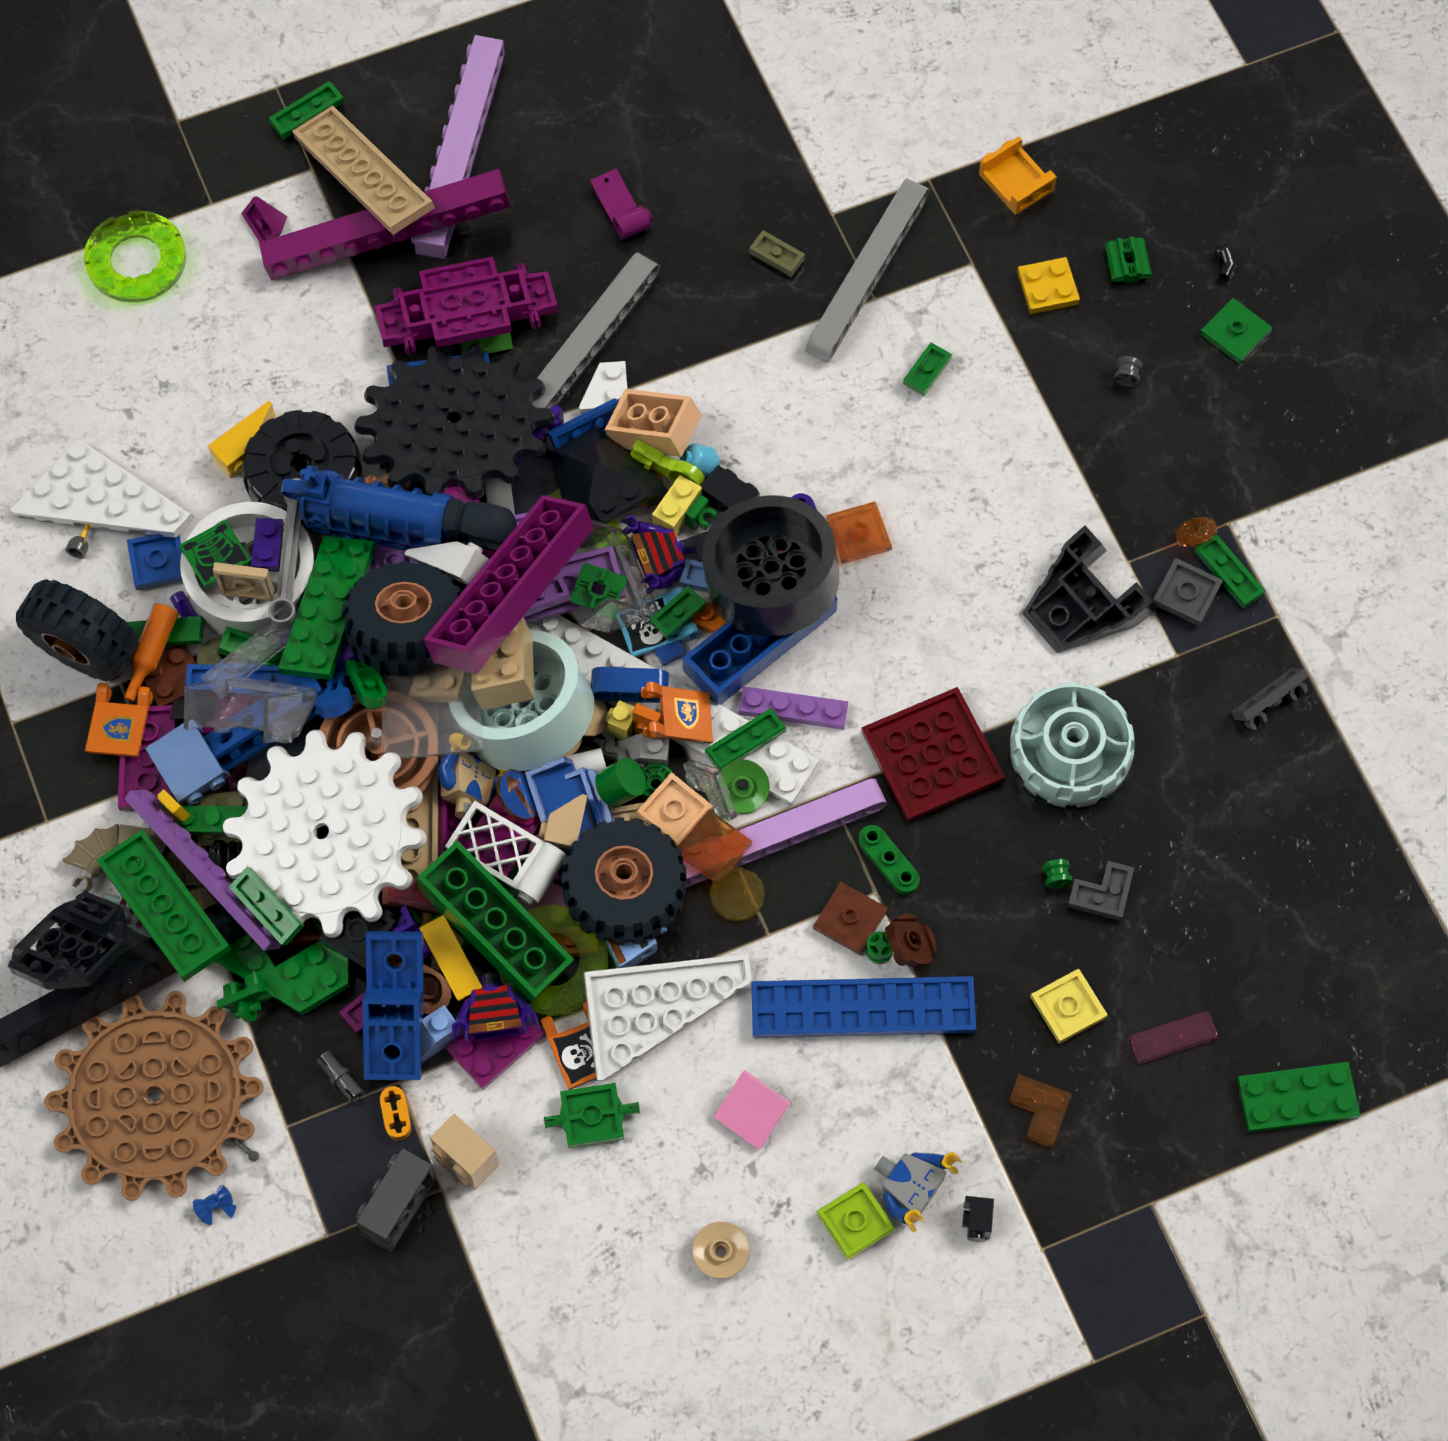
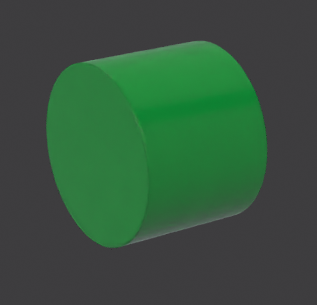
[595,758,646,807]

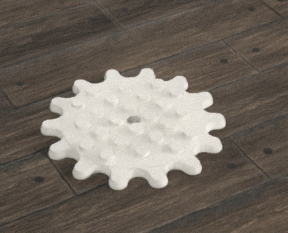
[223,730,427,938]

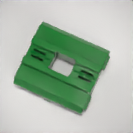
[1105,236,1152,283]
[570,562,627,617]

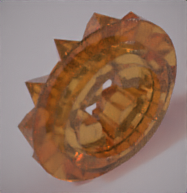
[1176,517,1217,547]

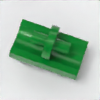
[217,973,275,1023]

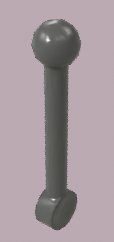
[229,1138,259,1162]

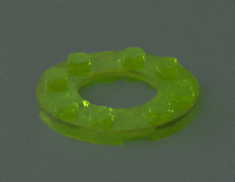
[84,211,186,302]
[499,905,608,1016]

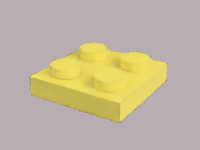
[1030,969,1108,1044]

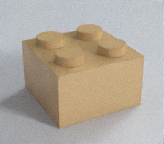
[430,1113,499,1190]

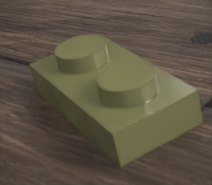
[749,230,805,277]

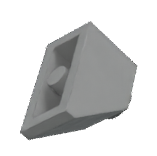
[614,733,670,767]

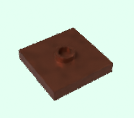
[813,881,888,956]

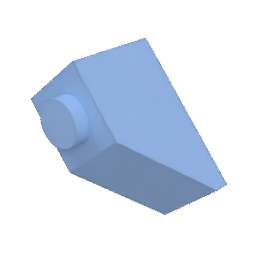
[421,1005,459,1063]

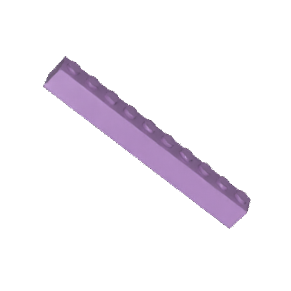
[411,35,505,259]

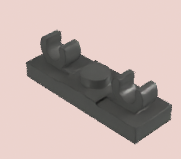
[1231,668,1308,730]

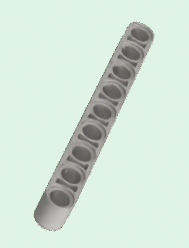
[805,178,929,362]
[532,252,660,409]

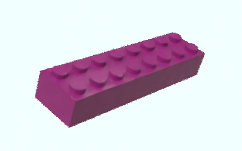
[423,495,594,674]

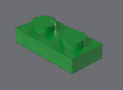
[903,342,952,397]
[649,586,707,640]

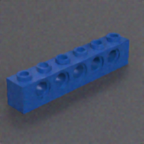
[203,677,326,771]

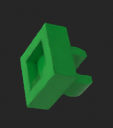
[685,494,717,530]

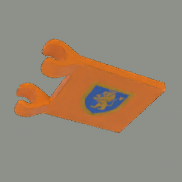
[641,682,713,744]
[85,683,153,758]

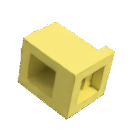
[604,700,634,740]

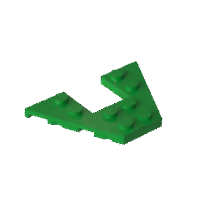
[215,917,351,1015]

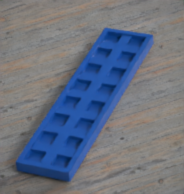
[751,976,976,1038]

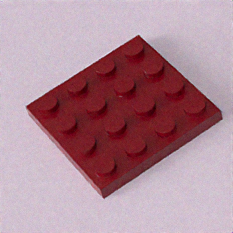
[861,687,1005,823]

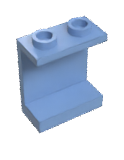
[145,718,231,806]

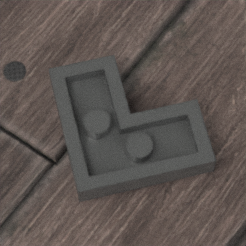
[1068,861,1134,921]

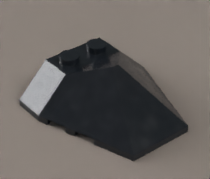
[551,427,668,547]

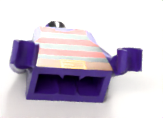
[620,515,696,594]
[452,973,540,1042]

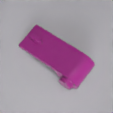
[590,168,653,240]

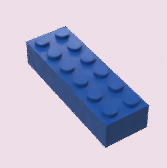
[682,566,838,705]

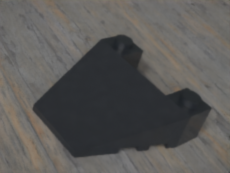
[1023,525,1158,653]

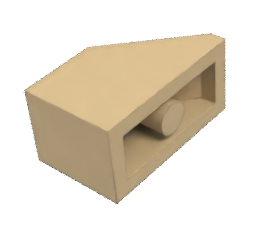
[538,794,588,853]

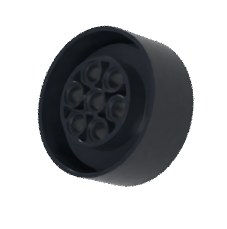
[702,495,840,637]

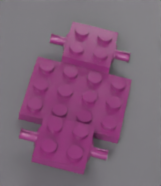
[375,257,558,354]

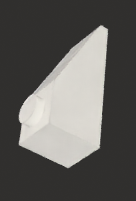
[404,541,489,585]

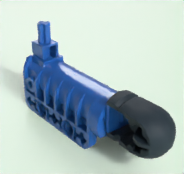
[280,466,517,551]

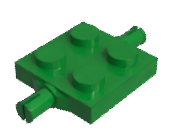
[544,1083,640,1149]

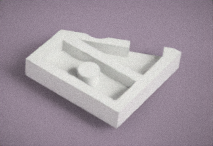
[579,361,627,414]

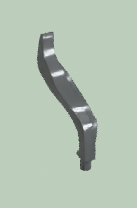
[592,731,644,769]

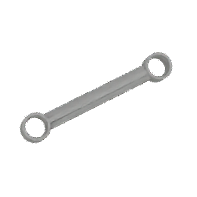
[268,478,302,629]

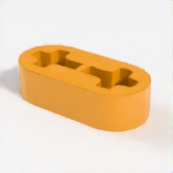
[380,1086,412,1141]

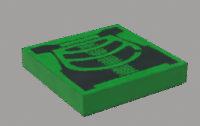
[179,520,251,590]

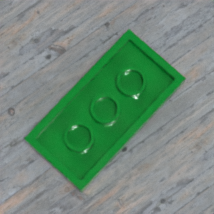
[1237,1062,1360,1133]

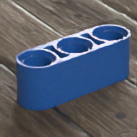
[591,667,669,703]

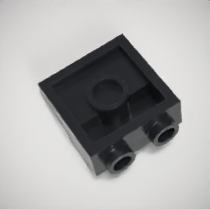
[319,906,398,969]

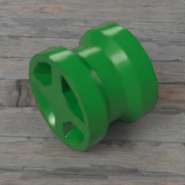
[1042,859,1073,889]
[866,931,893,964]

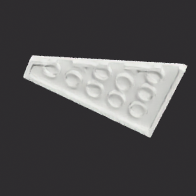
[583,954,752,1082]

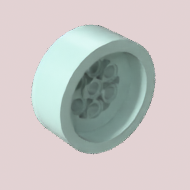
[449,630,594,771]

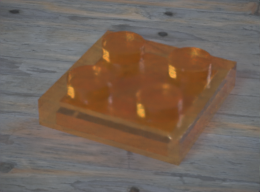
[677,810,752,885]

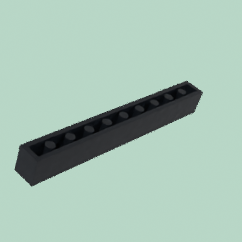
[0,901,245,1067]

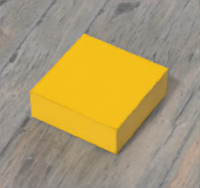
[157,789,190,822]

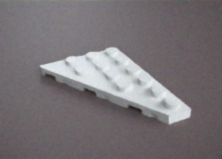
[10,439,193,538]

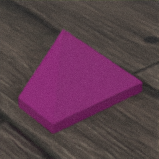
[241,196,287,242]

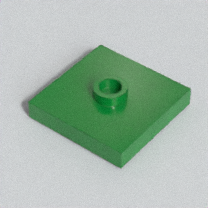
[1200,298,1273,364]

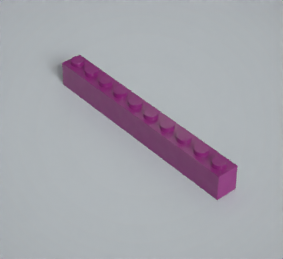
[259,169,511,280]

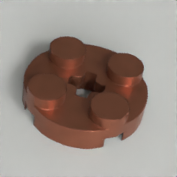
[885,914,937,969]

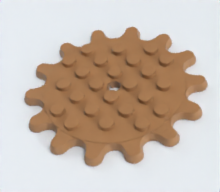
[44,991,264,1201]

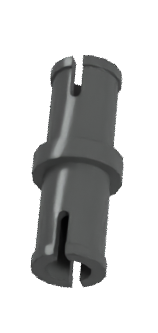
[317,1051,365,1104]

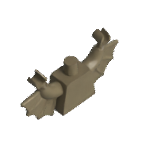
[63,824,205,892]

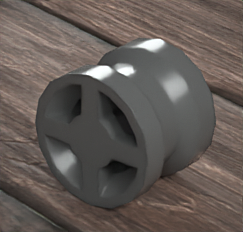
[1114,356,1142,387]

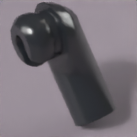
[1214,244,1237,281]

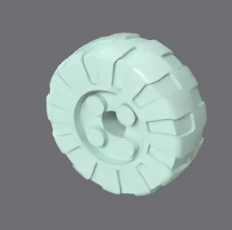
[1010,683,1135,808]

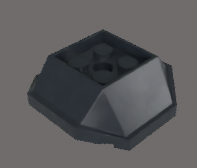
[8,891,129,996]

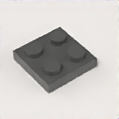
[1153,558,1223,627]

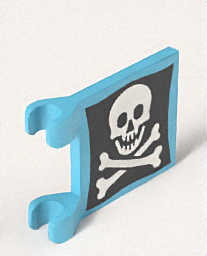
[615,587,699,657]

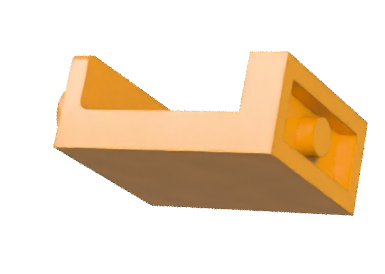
[979,137,1057,215]

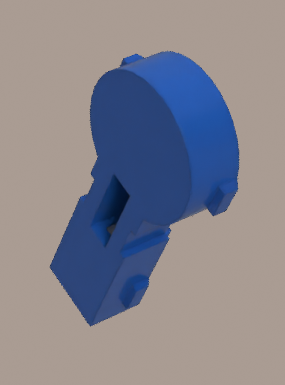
[315,669,356,719]

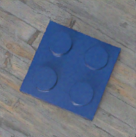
[127,534,183,591]

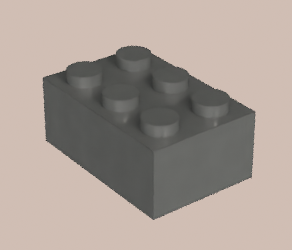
[356,1148,437,1252]

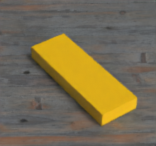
[419,915,483,1002]

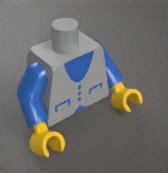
[874,1152,962,1232]

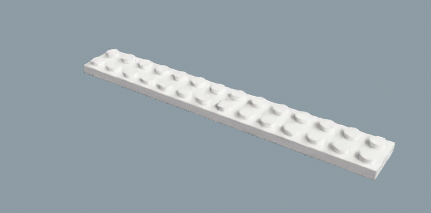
[527,615,819,807]

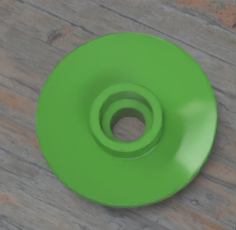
[716,759,770,813]

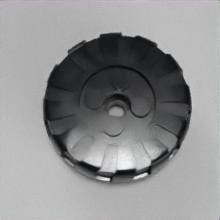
[242,410,363,528]

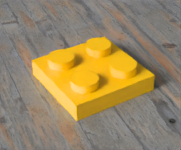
[1017,257,1080,314]

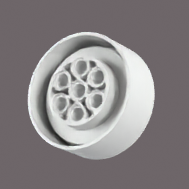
[180,502,316,642]

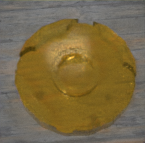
[710,867,765,922]

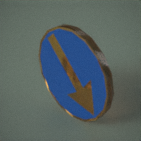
[496,769,538,821]

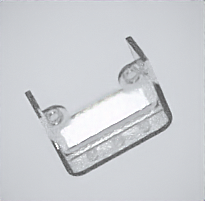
[572,520,658,633]
[184,678,317,743]

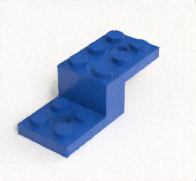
[362,931,424,1080]

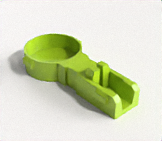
[630,439,705,486]

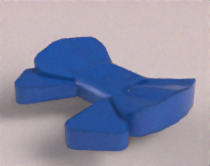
[193,1185,236,1225]

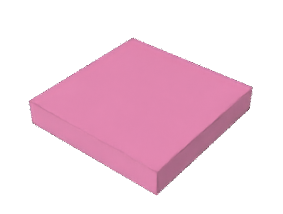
[714,1070,791,1150]

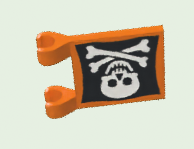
[541,1001,596,1090]

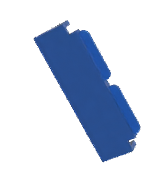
[525,757,613,926]

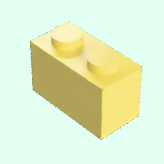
[652,475,702,537]

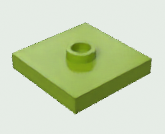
[816,1182,896,1261]

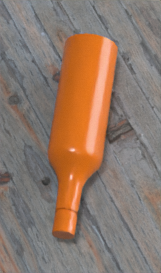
[124,603,179,702]

